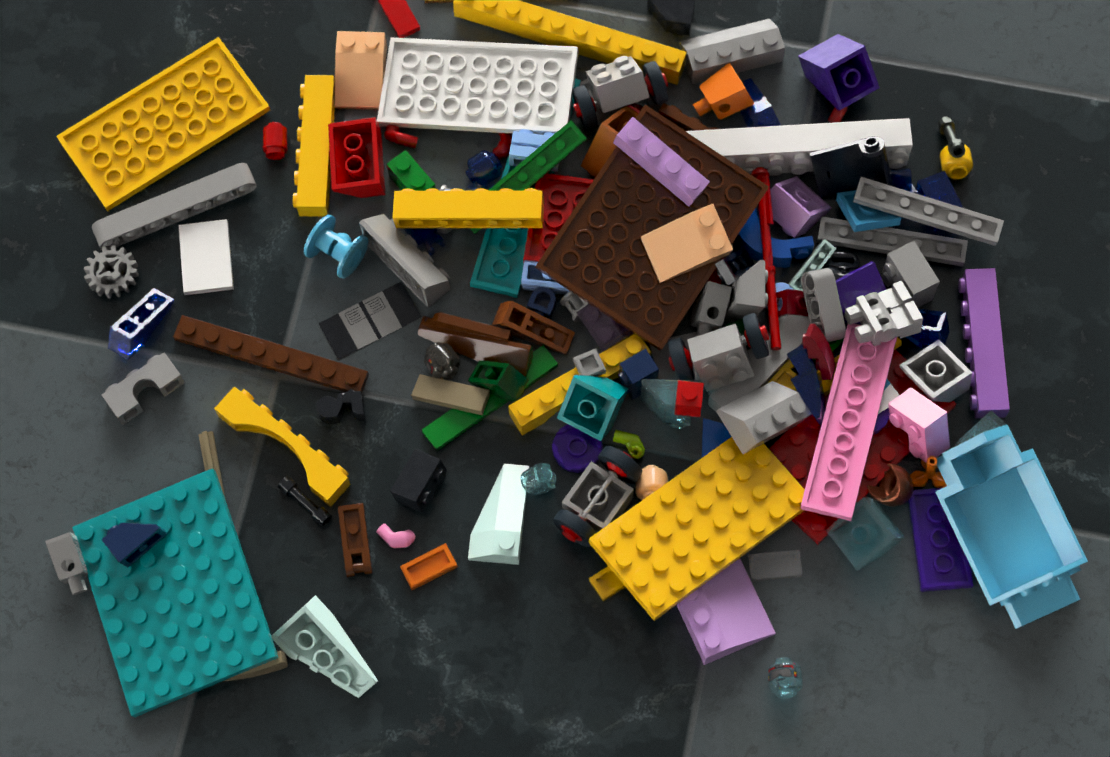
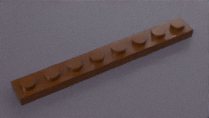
[173,315,369,393]

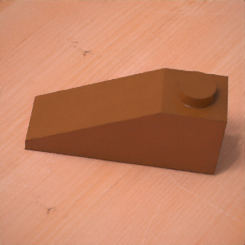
[492,301,575,355]

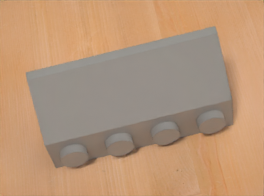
[679,19,785,84]
[359,214,450,308]

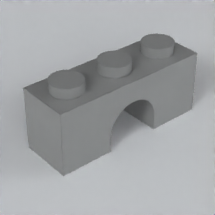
[102,352,185,425]

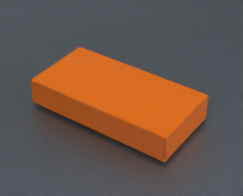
[400,543,458,590]

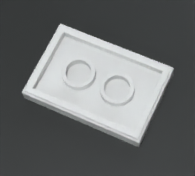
[179,219,234,295]

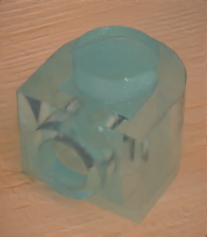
[520,463,556,495]

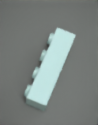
[789,239,837,291]

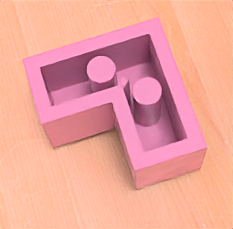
[888,387,950,463]

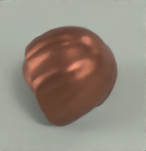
[867,464,914,507]

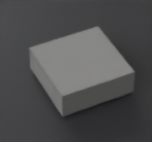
[573,348,606,377]

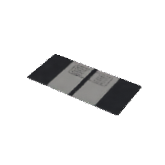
[319,282,421,359]

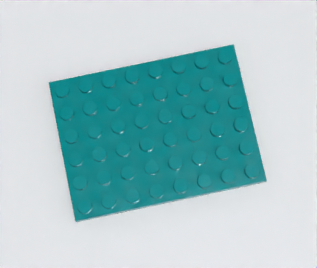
[72,468,279,717]

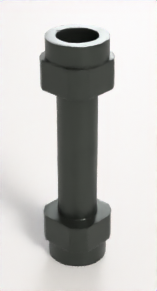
[938,117,965,158]

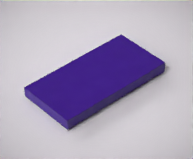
[908,488,973,592]

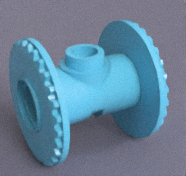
[303,215,369,279]

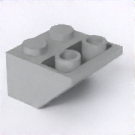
[724,260,768,322]

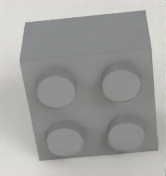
[882,241,940,308]

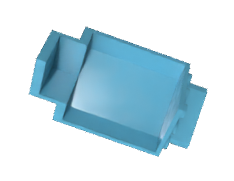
[935,425,1088,629]

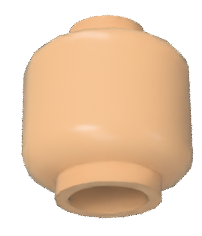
[635,465,668,500]

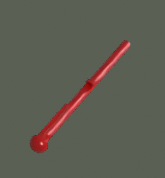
[751,167,781,351]

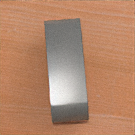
[801,268,846,342]

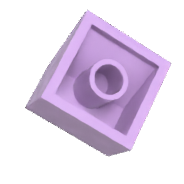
[770,176,831,238]

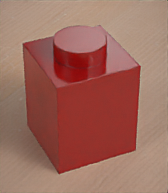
[675,380,704,417]

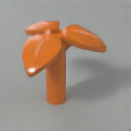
[910,456,947,488]

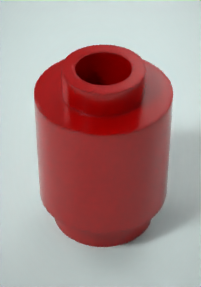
[263,122,287,160]

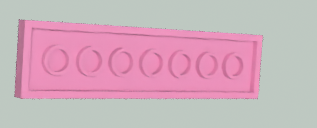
[801,324,897,521]

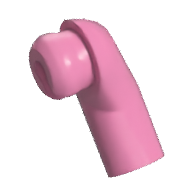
[376,524,415,549]

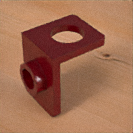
[776,289,809,317]

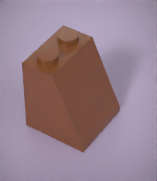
[581,105,638,177]

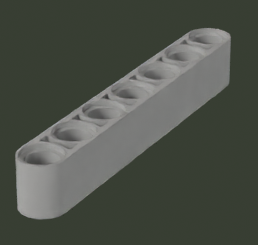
[92,163,257,250]

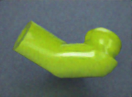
[613,430,645,459]

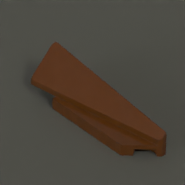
[418,312,534,377]

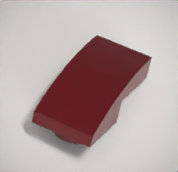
[802,324,836,380]

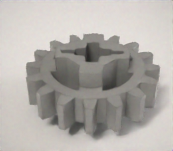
[84,245,139,298]

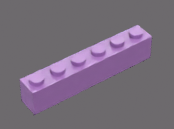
[958,268,1010,418]

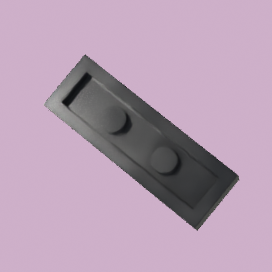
[715,247,755,285]

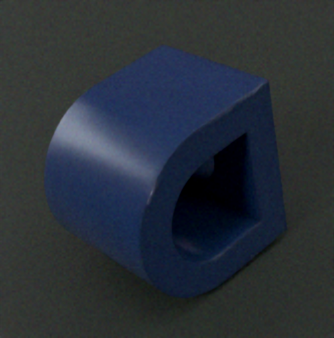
[527,287,556,319]

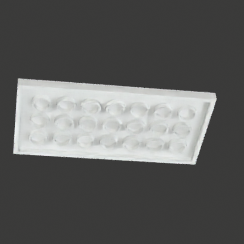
[377,37,579,135]

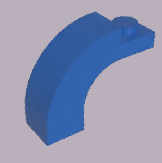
[735,208,814,268]

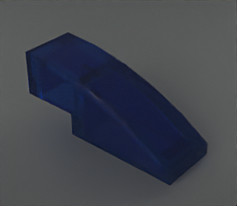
[787,344,826,427]

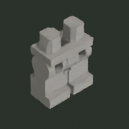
[844,281,923,346]

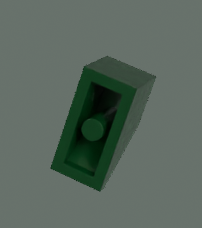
[468,360,529,401]

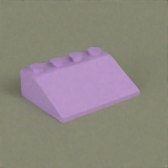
[677,558,776,665]

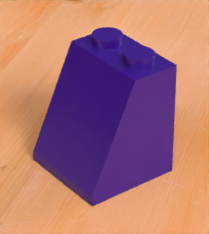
[798,34,880,111]

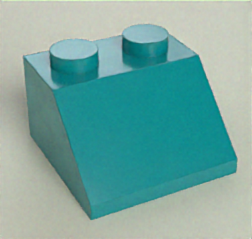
[557,375,628,441]

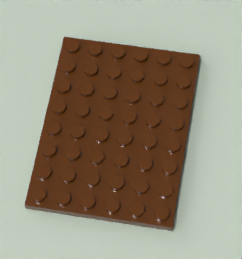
[535,105,769,351]

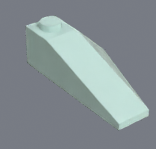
[468,464,529,565]
[272,595,378,698]

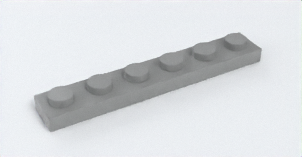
[853,177,1004,246]
[817,216,968,267]

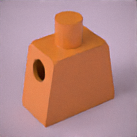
[693,62,754,119]

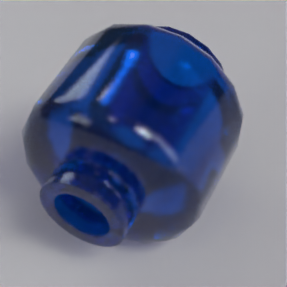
[465,150,503,185]

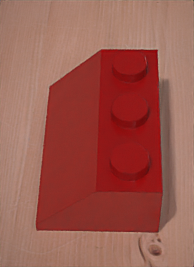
[328,117,386,198]

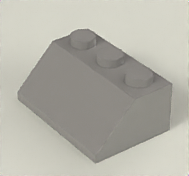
[716,381,812,454]

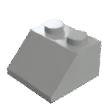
[899,340,972,402]

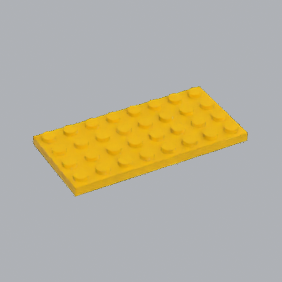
[56,37,270,212]
[588,437,805,621]

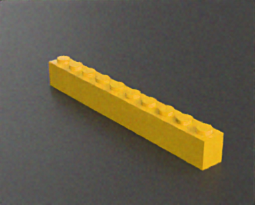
[453,0,687,85]

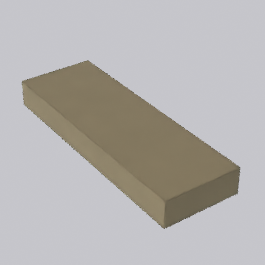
[411,374,491,415]

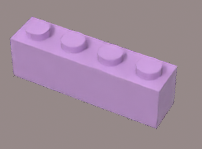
[613,117,710,207]

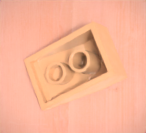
[335,31,387,110]
[640,204,733,283]

